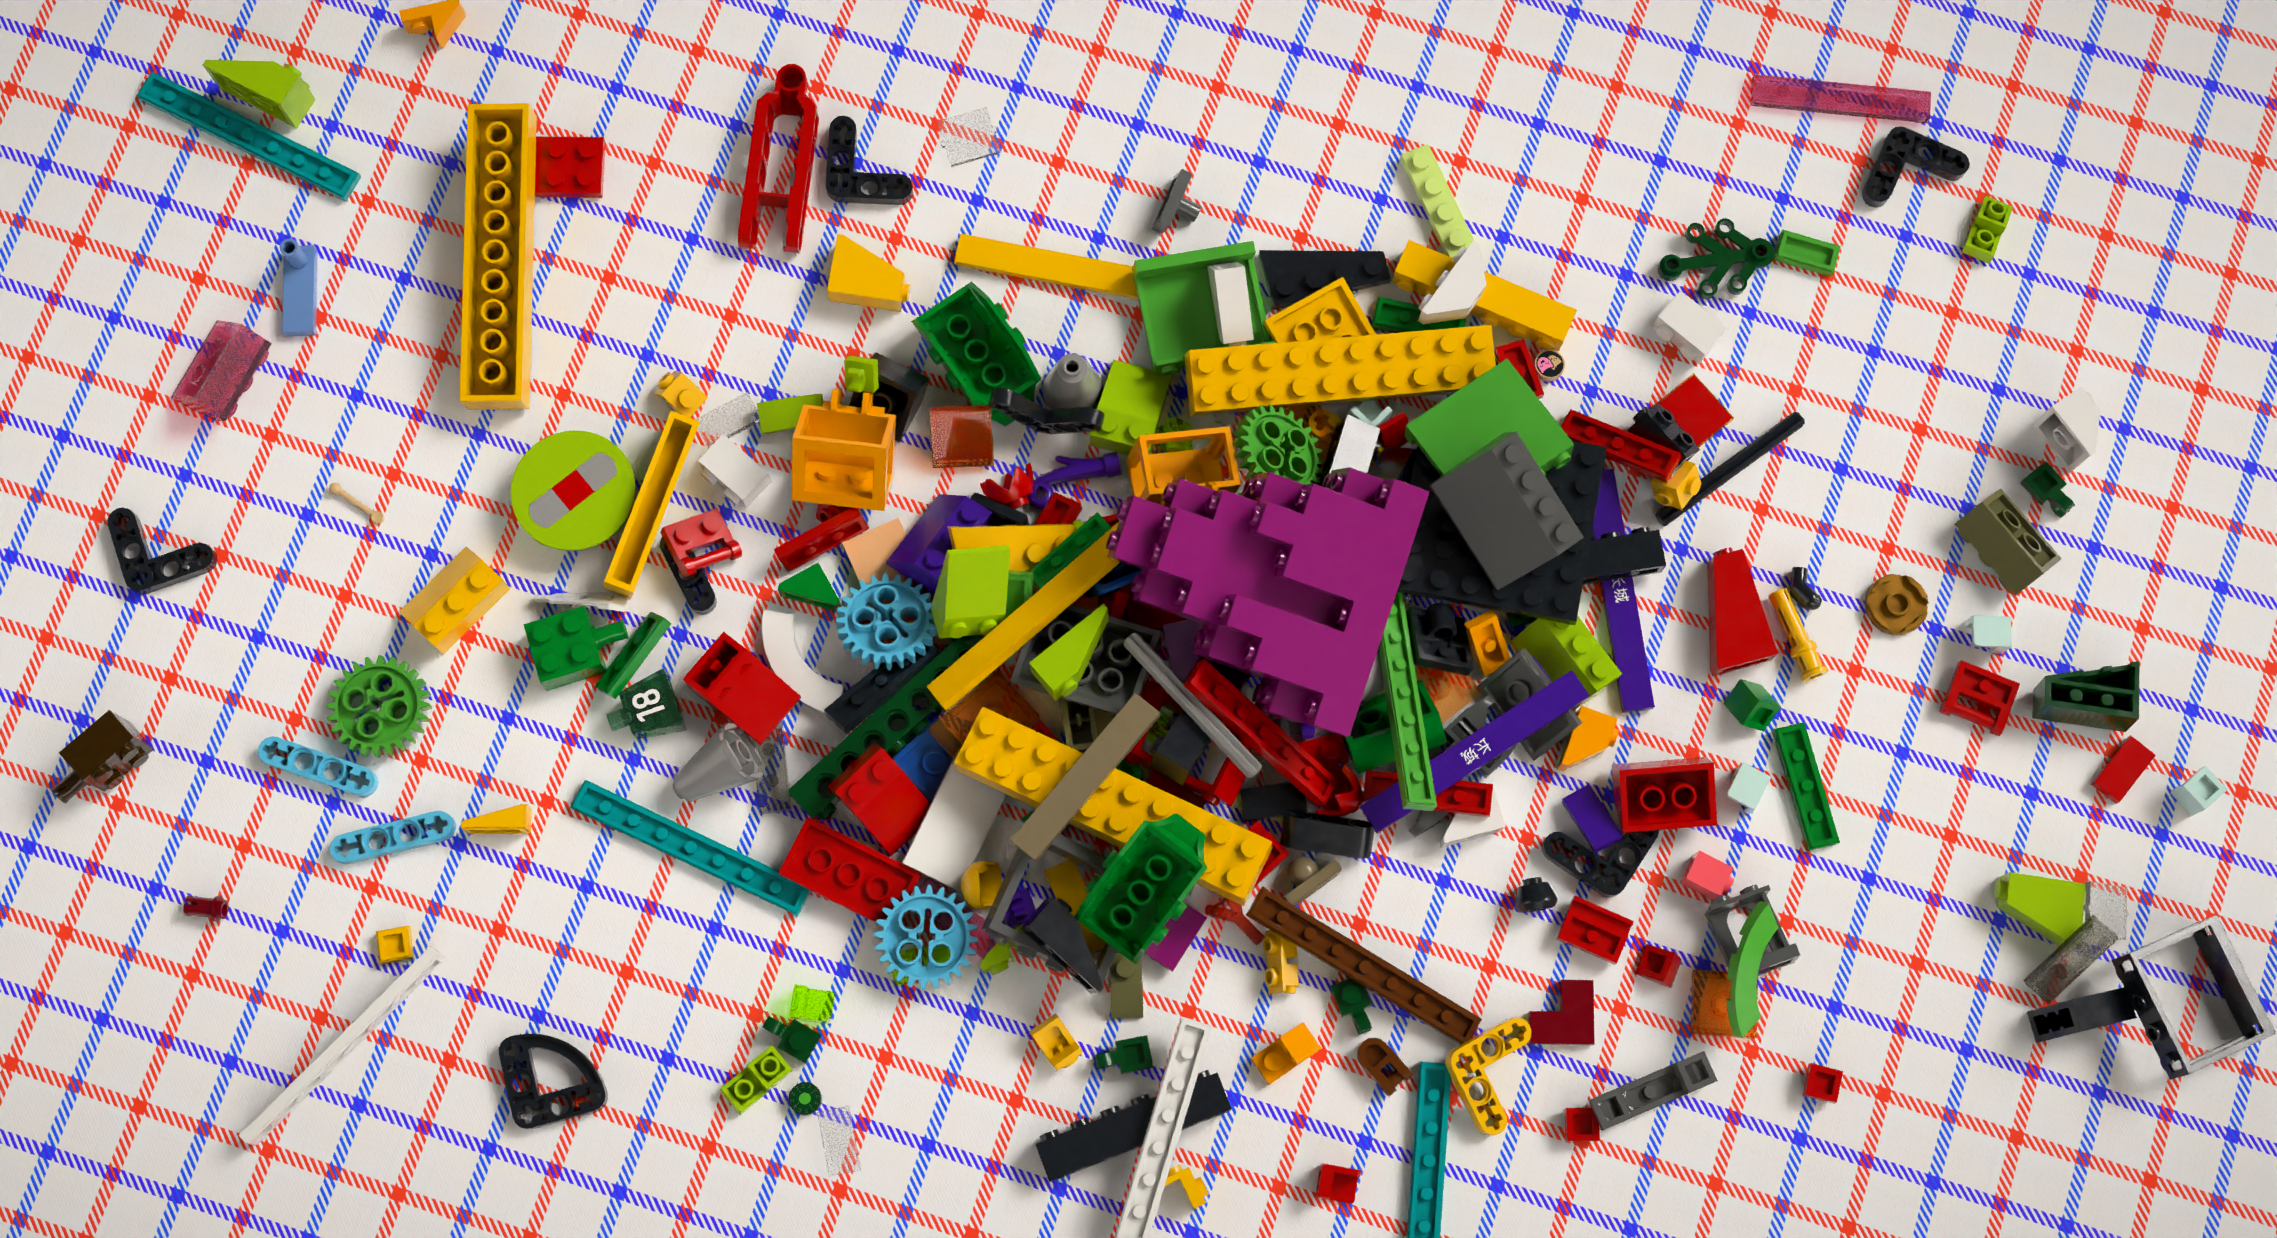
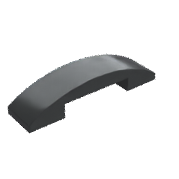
[1588,1051,1718,1130]

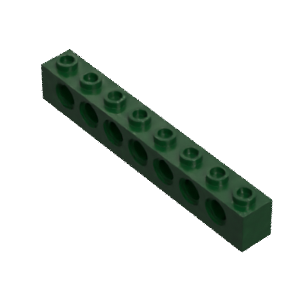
[787,635,985,821]

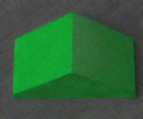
[777,563,842,612]

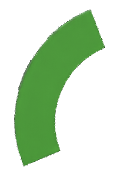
[1726,901,1779,1038]

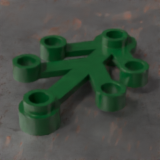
[1657,218,1775,299]

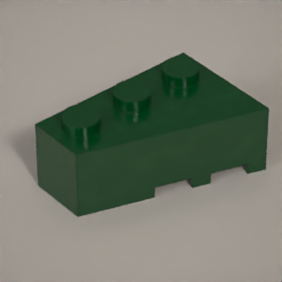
[2032,661,2140,732]

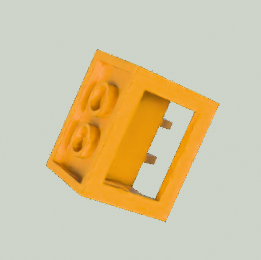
[791,388,896,511]
[1126,426,1241,506]

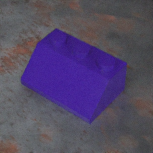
[886,494,992,595]

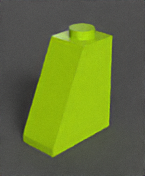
[1994,872,2086,950]

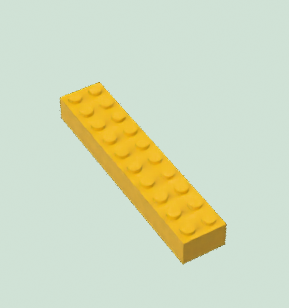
[459,103,537,410]
[1184,325,1496,416]
[954,707,1272,906]

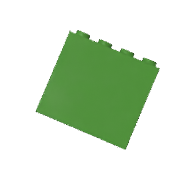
[1132,241,1275,376]
[1404,359,1574,476]

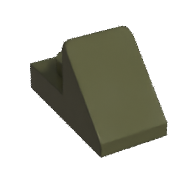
[1110,953,1143,1019]

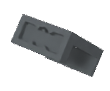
[1704,885,1801,976]

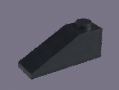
[1020,897,1104,994]

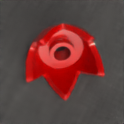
[980,463,1034,509]
[1315,763,1364,817]

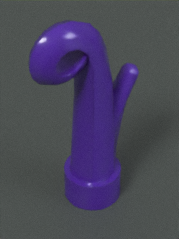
[1027,451,1122,509]

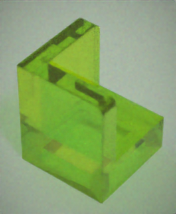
[789,984,835,1025]

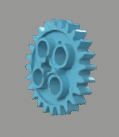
[836,573,937,670]
[874,885,979,990]

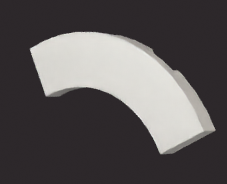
[762,609,844,714]

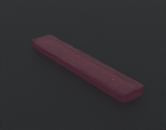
[1750,74,1931,123]

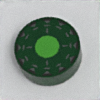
[789,1082,822,1116]

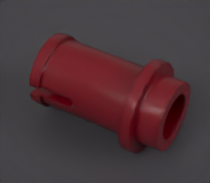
[183,895,229,922]

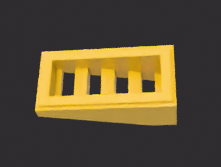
[461,804,532,834]

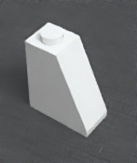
[1207,262,1254,347]

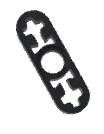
[660,537,717,615]

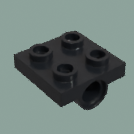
[1406,602,1474,676]

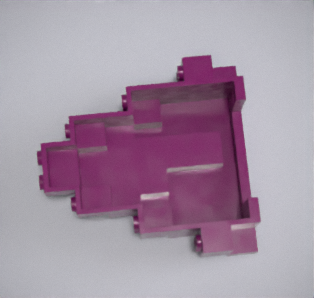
[1106,467,1430,737]

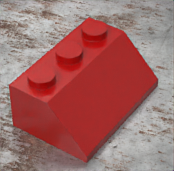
[1612,757,1717,833]

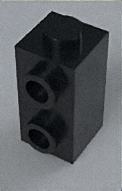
[1627,404,1700,473]

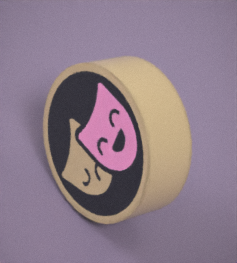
[1534,349,1565,382]

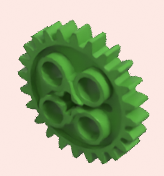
[1233,404,1324,485]
[326,655,432,758]

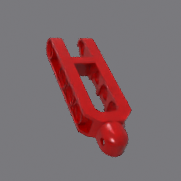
[738,64,819,254]

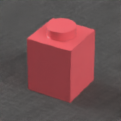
[1680,850,1734,900]

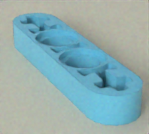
[258,736,379,797]
[330,811,456,864]

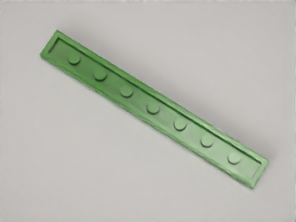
[1378,592,1437,811]

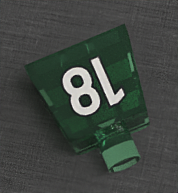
[606,669,687,739]

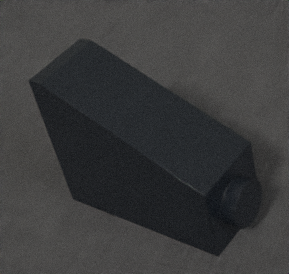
[2027,987,2137,1043]

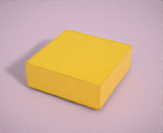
[376,926,414,964]

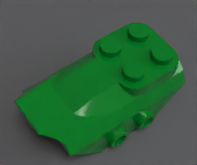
[911,281,1041,426]
[1074,814,1207,965]

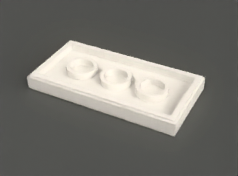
[902,749,1006,892]

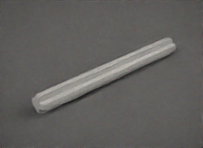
[1124,632,1262,778]

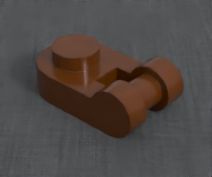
[1357,1038,1413,1097]

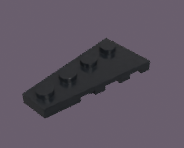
[1259,250,1391,310]

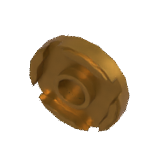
[1865,574,1929,636]

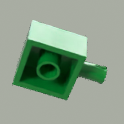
[523,606,629,691]

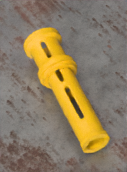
[1768,588,1829,682]

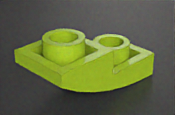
[1961,195,2013,264]
[757,394,823,434]
[980,925,1028,975]
[720,1045,793,1115]

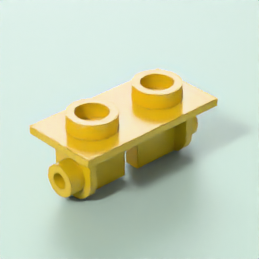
[1263,930,1299,995]

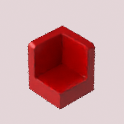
[1315,1163,1361,1204]

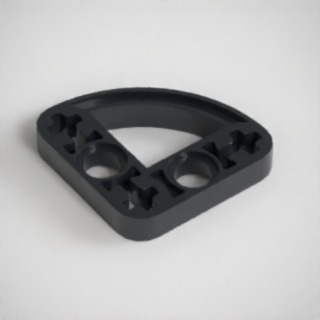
[499,1034,608,1130]

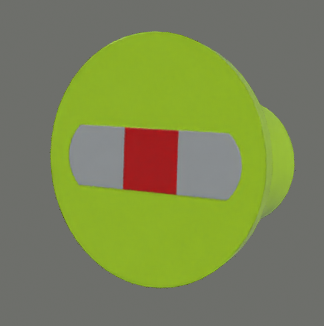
[511,430,635,551]

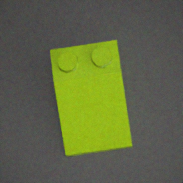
[202,60,316,129]
[1090,360,1172,455]
[931,545,1010,638]

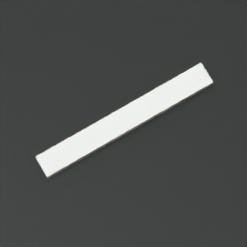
[238,946,445,1145]
[1114,1016,1212,1238]

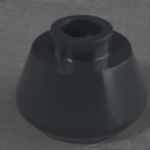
[1515,877,1558,913]

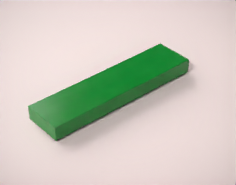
[1772,722,1840,851]

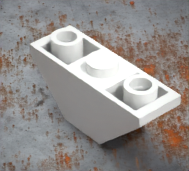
[1418,240,1486,324]

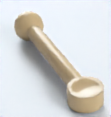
[329,483,384,524]

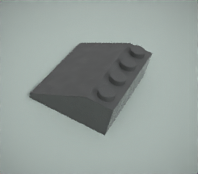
[1429,431,1584,590]
[1010,604,1162,715]

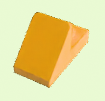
[400,0,466,48]
[1464,610,1510,677]
[1251,1022,1322,1085]

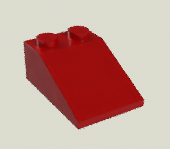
[828,743,930,856]

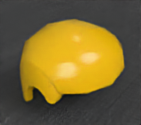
[960,861,1002,910]

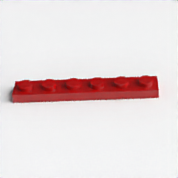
[1183,659,1338,807]

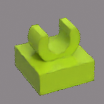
[844,356,879,393]

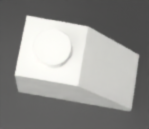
[1440,790,1506,848]

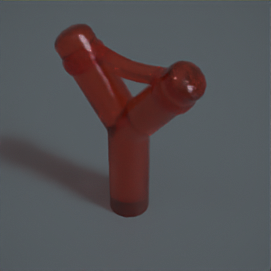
[1204,897,1265,946]

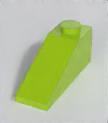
[1029,604,1109,701]

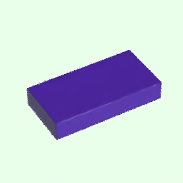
[1562,784,1623,854]

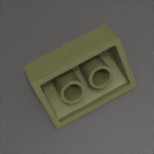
[1955,489,2062,595]

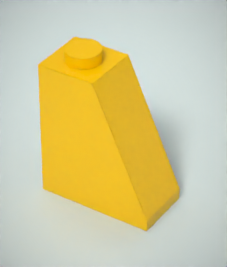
[827,234,910,312]

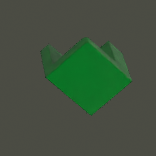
[1724,679,1781,732]

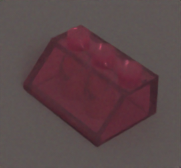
[170,320,272,422]

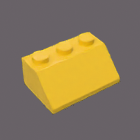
[399,546,510,655]

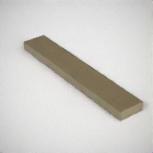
[1010,693,1160,862]

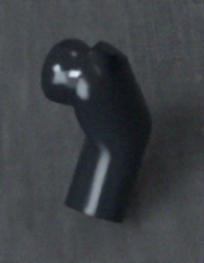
[1790,567,1822,610]

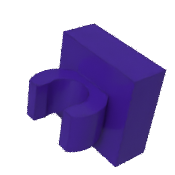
[1005,887,1036,928]

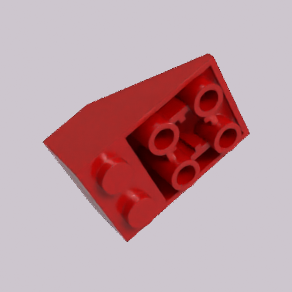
[682,632,801,745]

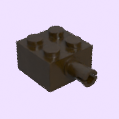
[51,710,154,804]

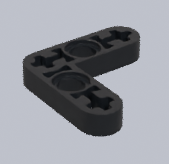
[826,116,914,205]
[1862,126,1970,207]
[988,388,1105,434]
[107,507,218,595]
[1542,830,1659,897]

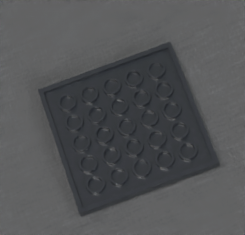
[1397,441,1607,625]

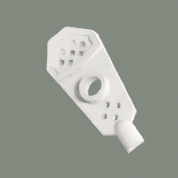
[533,592,629,612]

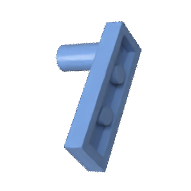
[280,239,318,337]

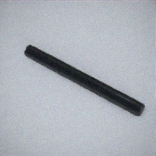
[1655,412,1805,526]

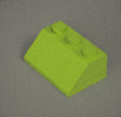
[1510,616,1622,711]

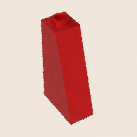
[1707,547,1778,677]

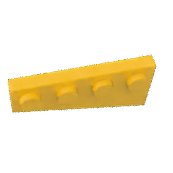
[947,524,1076,571]

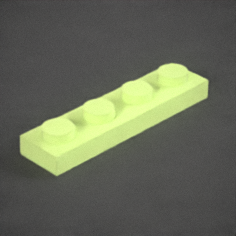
[1400,144,1474,258]

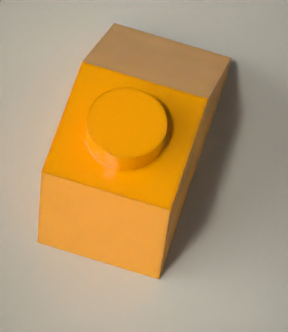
[1557,706,1619,771]

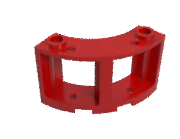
[1123,680,1252,807]

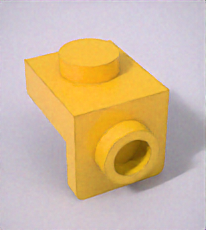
[654,371,708,418]
[1650,460,1701,510]
[1029,1013,1083,1070]
[1164,1164,1209,1209]

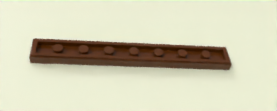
[1246,887,1482,1045]

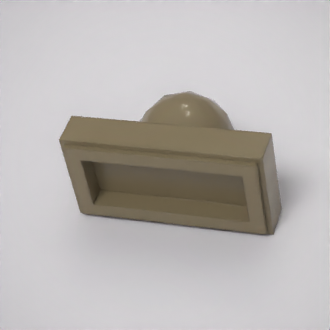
[1283,857,1342,906]

